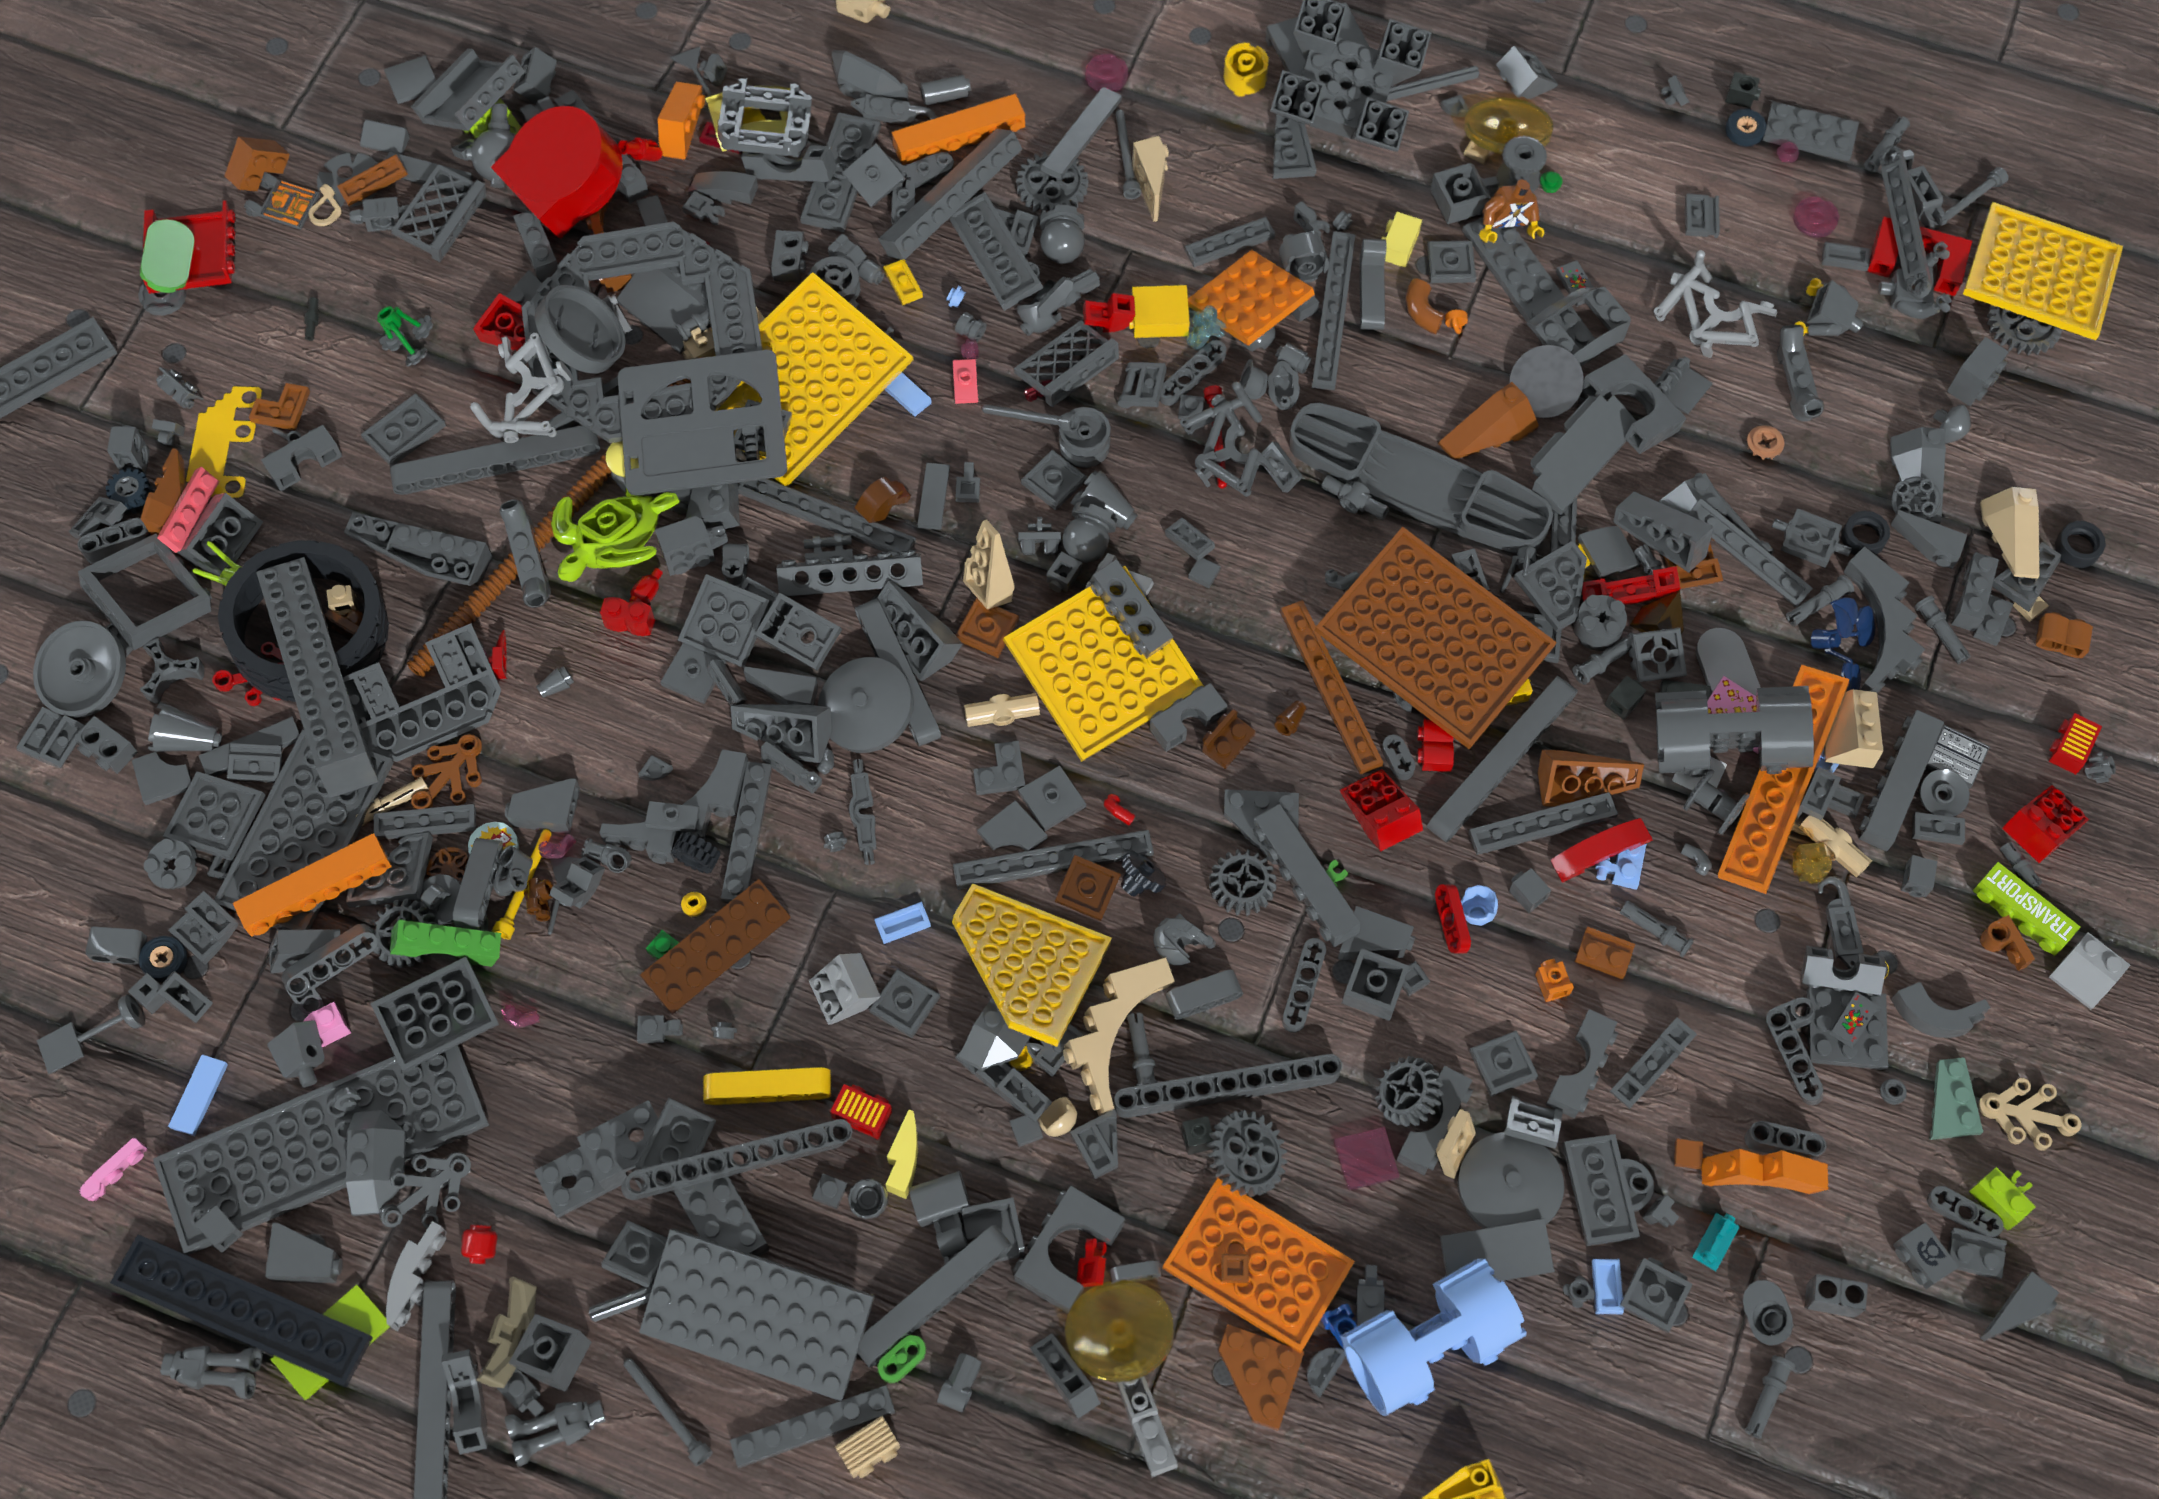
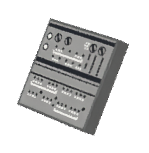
[1925,725,1990,789]

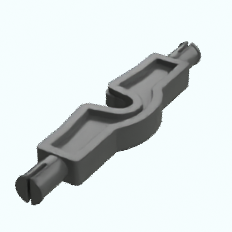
[849,759,877,865]

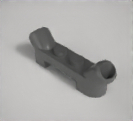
[1777,325,1824,422]
[499,500,551,608]

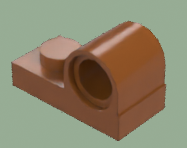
[1980,915,2035,971]

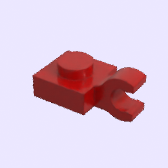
[1077,1238,1107,1287]

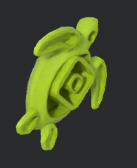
[551,488,679,582]

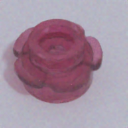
[1777,142,1799,163]
[961,339,979,360]

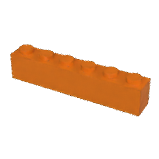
[892,94,1025,165]
[233,833,392,937]

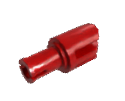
[618,138,663,162]

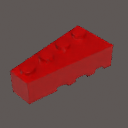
[473,293,526,351]

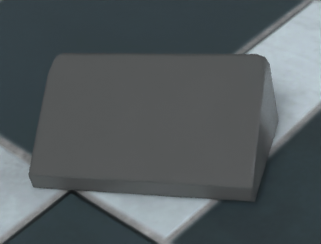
[360,120,410,155]
[707,659,747,706]

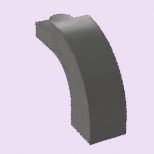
[1891,982,1991,1038]
[442,1349,488,1454]

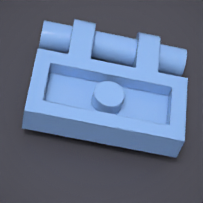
[1595,844,1646,890]

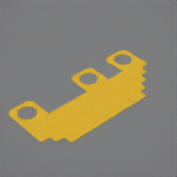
[186,387,262,498]

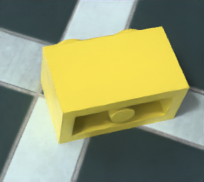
[1382,212,1422,268]

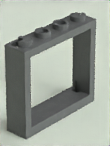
[78,534,212,650]

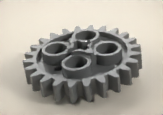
[1016,151,1088,214]
[1987,305,2063,356]
[1207,1110,1287,1197]

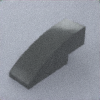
[688,171,758,204]

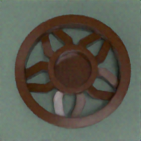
[426,847,470,883]

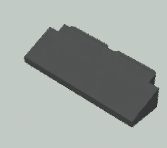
[1530,394,1636,515]

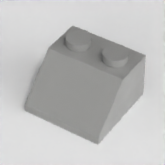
[2049,932,2130,1010]

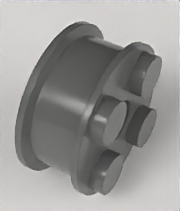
[809,256,860,302]

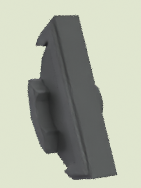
[1307,1347,1346,1398]

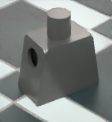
[267,1020,325,1087]

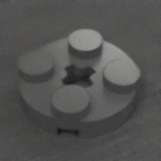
[144,839,197,889]

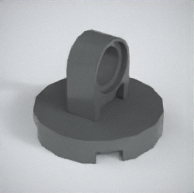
[416,874,461,925]

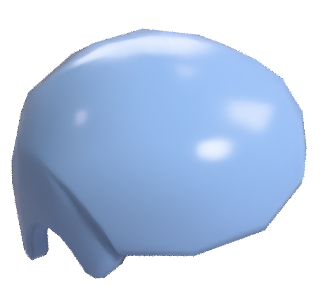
[1461,885,1498,926]

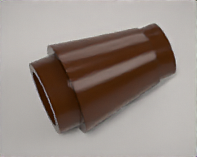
[1275,700,1306,736]

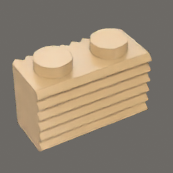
[835,1416,900,1478]

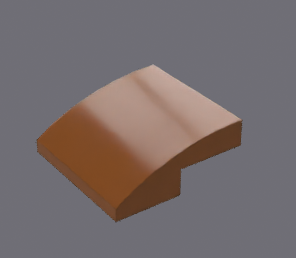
[1663,544,1723,589]

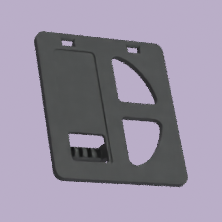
[618,350,788,496]

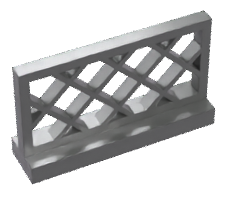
[391,164,486,262]
[1014,321,1119,407]

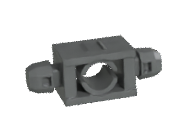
[349,197,415,232]

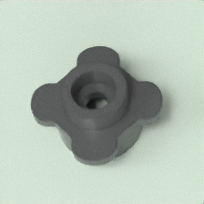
[1563,1276,1595,1308]

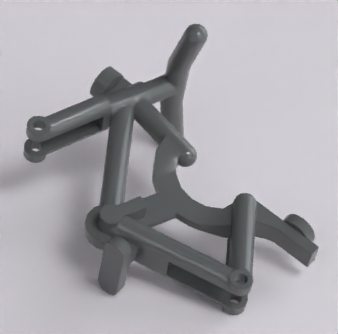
[1180,381,1279,497]

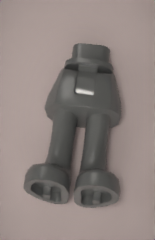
[160,1346,262,1399]
[504,1400,606,1466]

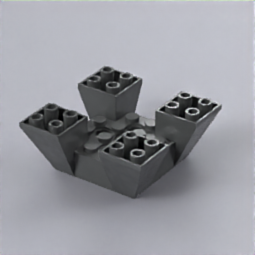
[1270,0,1432,152]

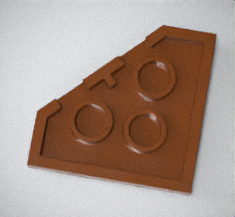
[1218,1324,1304,1431]

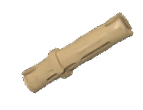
[356,776,429,826]

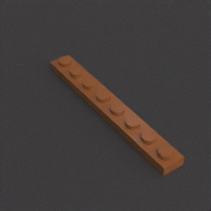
[1280,600,1383,774]

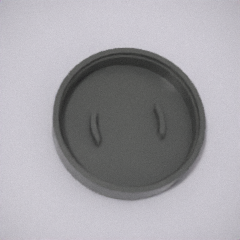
[535,285,625,373]

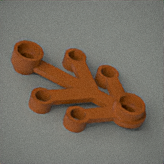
[411,734,482,810]

